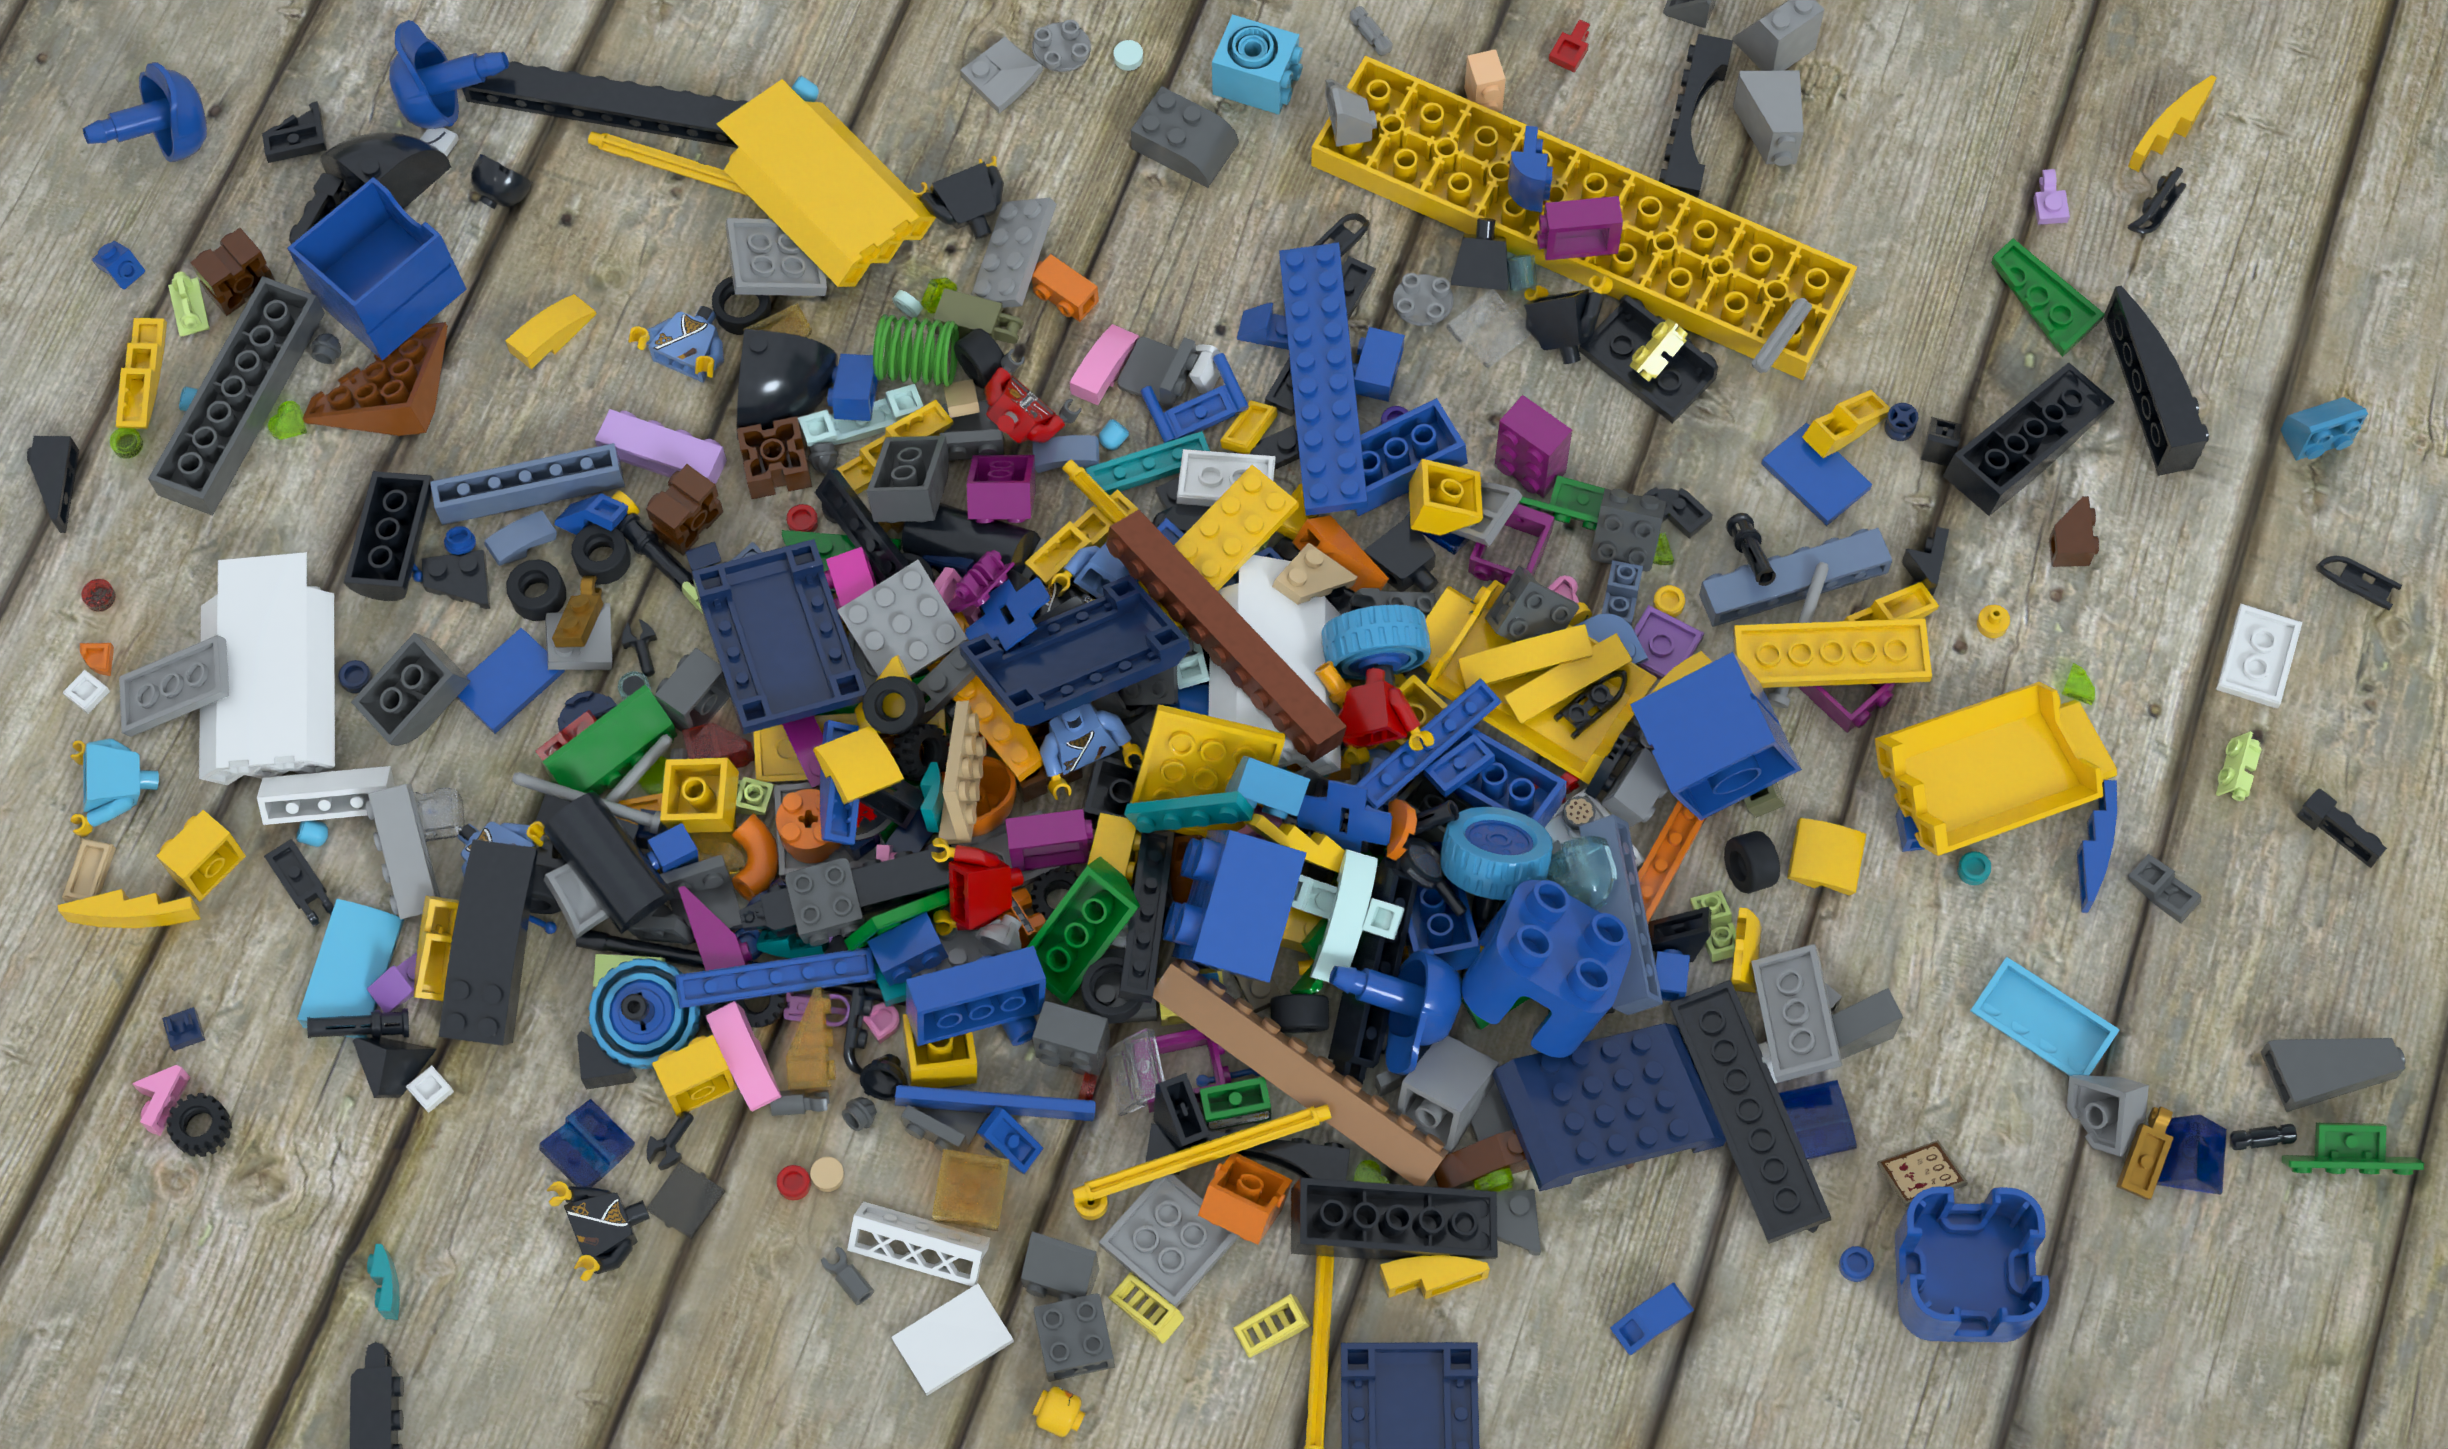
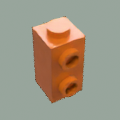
[1032,254,1099,322]

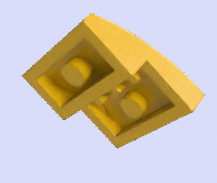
[813,725,904,805]
[1787,818,1866,896]

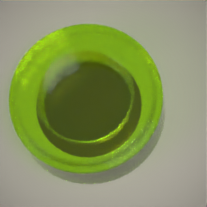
[110,428,143,459]

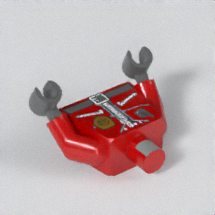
[984,349,1082,443]

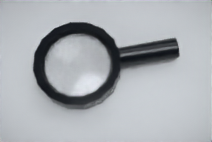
[1399,837,1468,918]

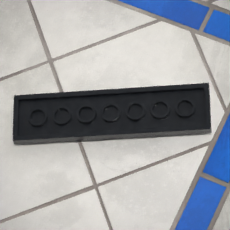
[1669,979,1831,1244]

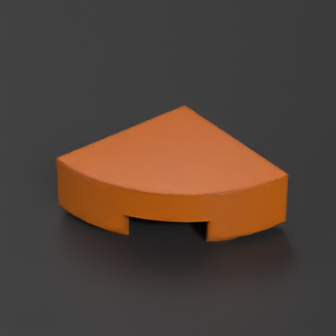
[80,643,114,676]

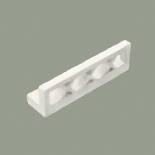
[847,1201,990,1287]

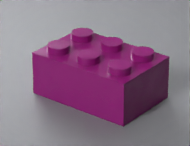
[1495,395,1572,498]
[967,455,1036,523]

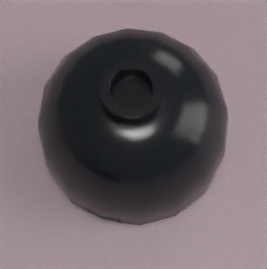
[471,154,533,209]

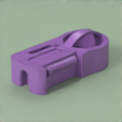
[784,992,851,1027]

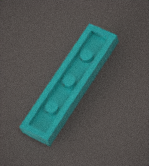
[1085,431,1210,495]
[1124,791,1254,833]

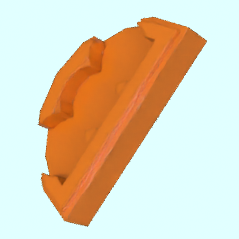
[1387,799,1417,860]

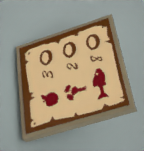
[1877,1140,1968,1207]

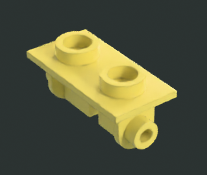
[1629,318,1688,382]

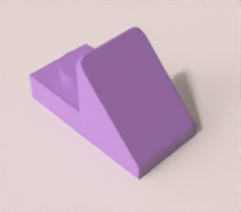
[367,952,417,1013]

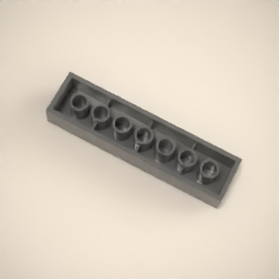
[148,276,325,516]

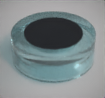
[618,671,651,700]

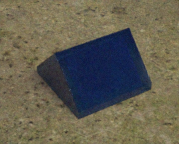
[2157,1114,2227,1195]

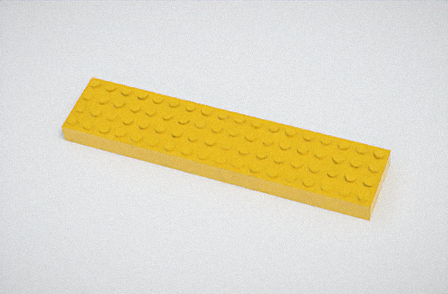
[1311,56,1857,380]

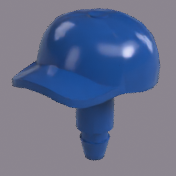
[389,20,509,129]
[83,62,207,162]
[1329,948,1462,1075]

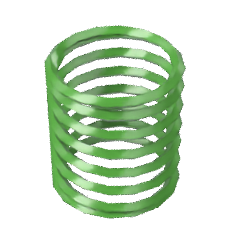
[873,314,959,387]

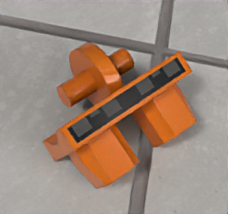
[994,888,1046,949]

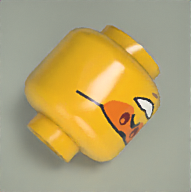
[1032,1386,1085,1437]

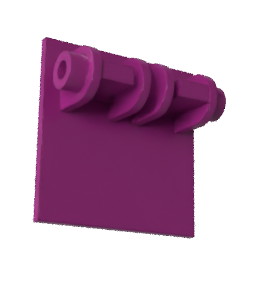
[947,550,1015,613]

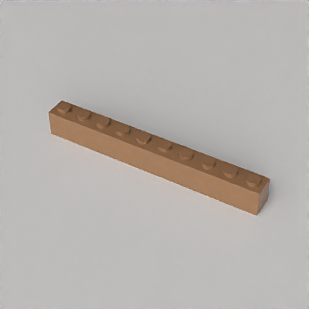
[1153,958,1449,1186]

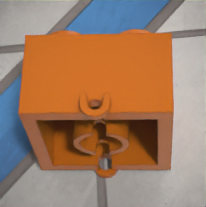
[1198,1153,1293,1245]

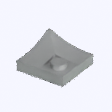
[960,37,1043,113]
[1451,483,1523,547]
[545,603,612,670]
[544,864,609,939]

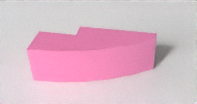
[1070,324,1140,406]
[706,1001,782,1112]

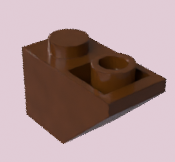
[2049,496,2099,567]

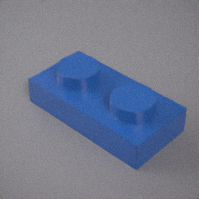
[1424,733,1495,797]

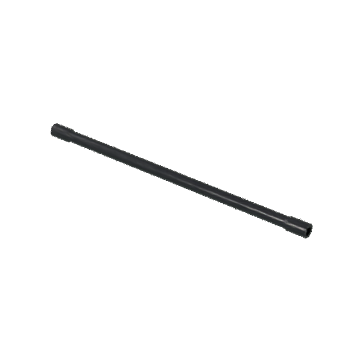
[576,930,906,1006]

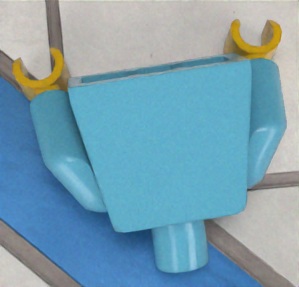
[70,738,159,837]

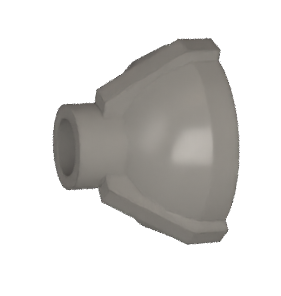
[975,914,1022,954]

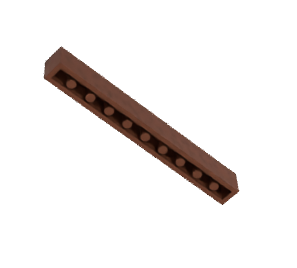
[1106,510,1347,763]

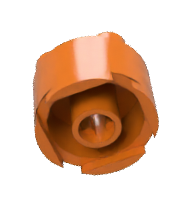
[776,789,842,863]

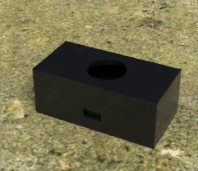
[859,780,924,829]

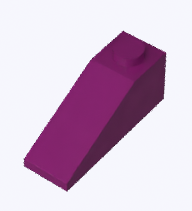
[782,716,823,790]
[678,886,753,971]

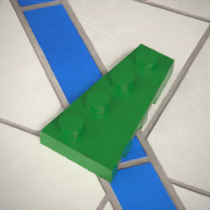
[1991,238,2105,357]

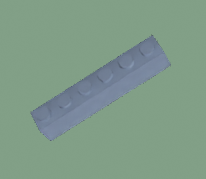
[430,443,625,525]
[1699,528,1892,627]
[1579,814,1663,1015]

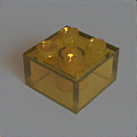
[932,1149,1010,1231]

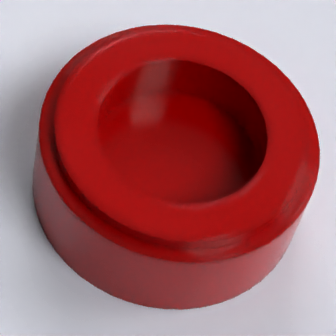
[786,504,818,532]
[776,1165,811,1200]

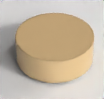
[810,1157,845,1192]

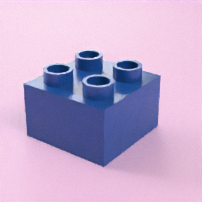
[1162,830,1307,983]

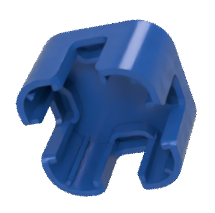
[1461,880,1631,1058]
[1895,1186,2049,1342]

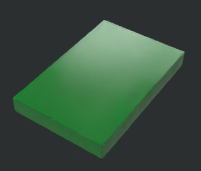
[844,888,950,951]

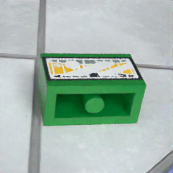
[1199,1077,1271,1131]

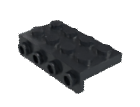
[1579,294,1718,424]

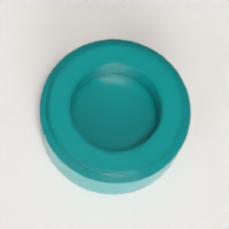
[1957,851,1991,886]

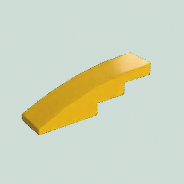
[2128,75,2217,172]
[116,318,167,429]
[835,399,954,495]
[1024,489,1139,585]
[1458,624,1593,690]
[1505,633,1633,724]
[1244,813,1345,873]
[57,889,200,928]

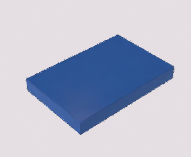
[1761,422,1872,526]
[456,628,565,734]

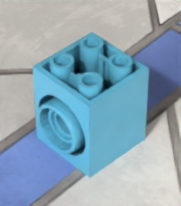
[1212,14,1303,115]

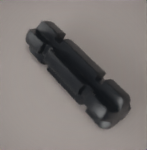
[2230,1124,2297,1150]

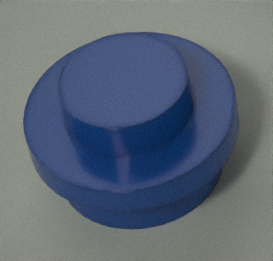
[444,526,476,555]

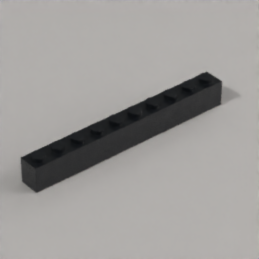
[462,61,749,148]

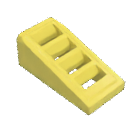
[1108,1272,1184,1344]
[1233,1294,1312,1358]

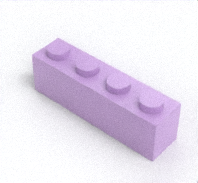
[595,409,727,485]

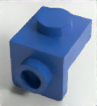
[91,241,145,289]

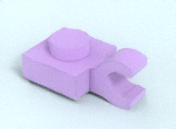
[2033,169,2070,225]

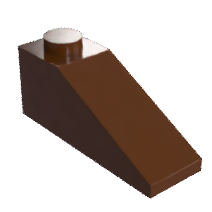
[1434,1129,1530,1189]

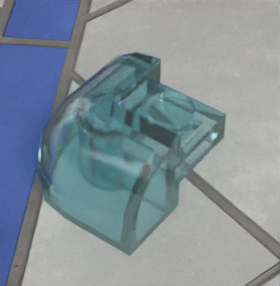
[1546,836,1617,911]

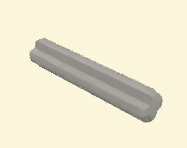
[1752,298,1812,373]

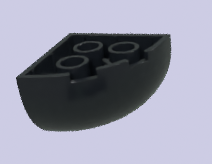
[321,132,451,209]
[736,329,838,440]

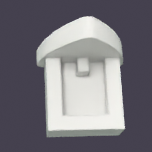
[1189,344,1220,394]

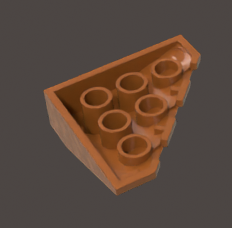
[302,322,448,436]

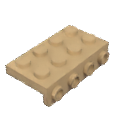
[938,700,986,844]

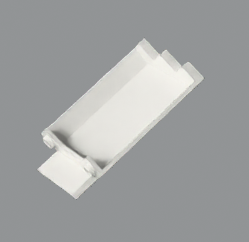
[199,552,335,785]
[1208,555,1341,776]

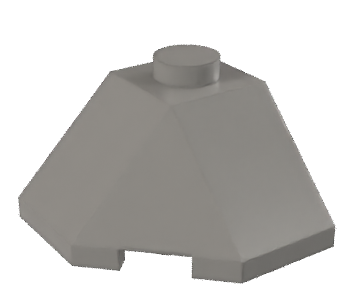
[1325,79,1377,147]
[2067,1075,2149,1156]

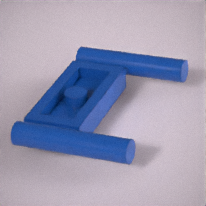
[1140,353,1249,443]

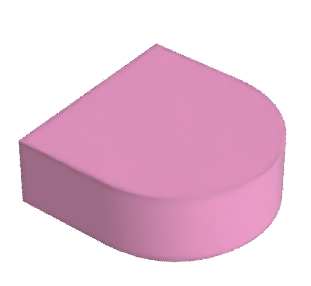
[863,1003,900,1044]

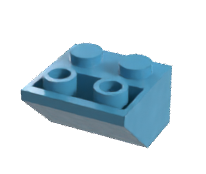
[2280,397,2368,461]
[1225,756,1310,820]

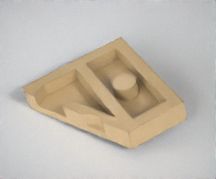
[1272,543,1357,605]

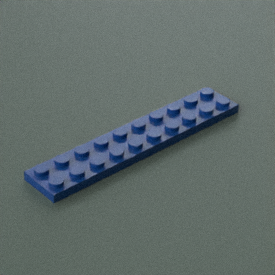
[1279,242,1368,516]

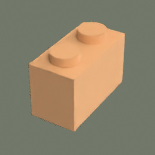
[1464,49,1506,112]

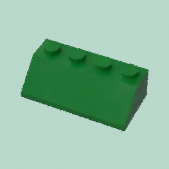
[543,684,678,795]
[1027,856,1140,1004]

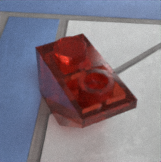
[682,722,755,768]

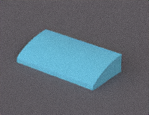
[297,899,404,1038]
[1970,957,2120,1076]

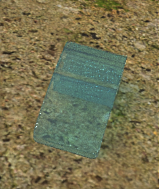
[1507,255,1538,291]

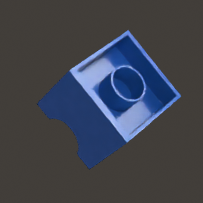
[287,177,467,360]
[1630,652,1802,820]

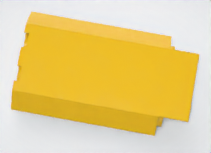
[716,79,936,287]
[1420,580,1657,784]
[1875,682,2117,856]

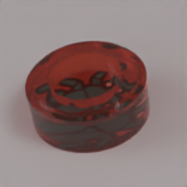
[81,579,116,612]
[1078,1072,1097,1100]

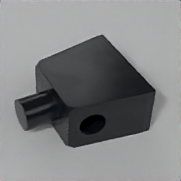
[1451,218,1509,291]
[1364,516,1438,592]

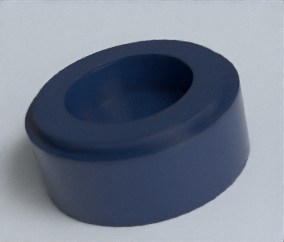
[338,660,372,693]

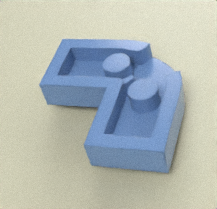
[1573,614,1649,666]

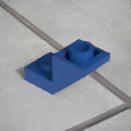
[554,493,628,535]
[1610,1283,1694,1355]

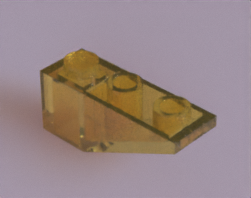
[786,987,836,1090]

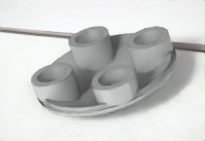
[1032,19,1091,72]
[1393,273,1454,326]

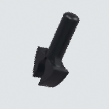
[622,619,657,677]
[647,1111,694,1170]

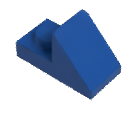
[1237,302,1289,350]
[977,1106,1043,1174]

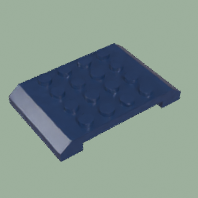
[692,539,867,734]
[959,575,1190,726]
[1493,1023,1726,1191]
[1341,1342,1480,1449]

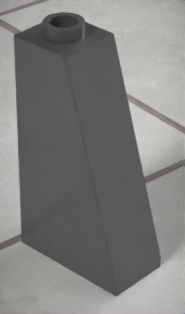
[1786,988,1903,1082]
[2261,1038,2406,1112]

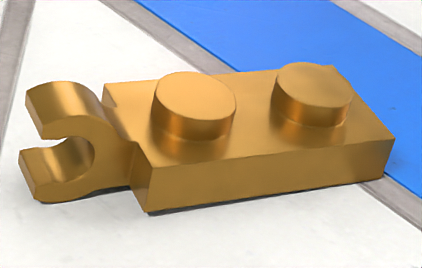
[552,576,604,647]
[2116,1106,2174,1200]

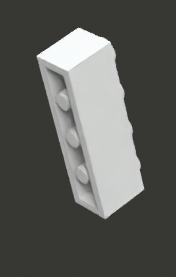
[257,766,395,825]

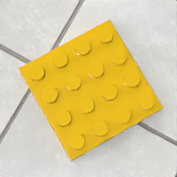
[1130,704,1285,838]

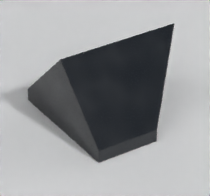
[353,1037,437,1098]

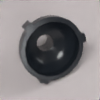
[860,1054,909,1101]

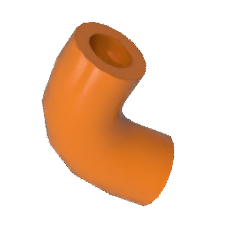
[731,813,779,901]

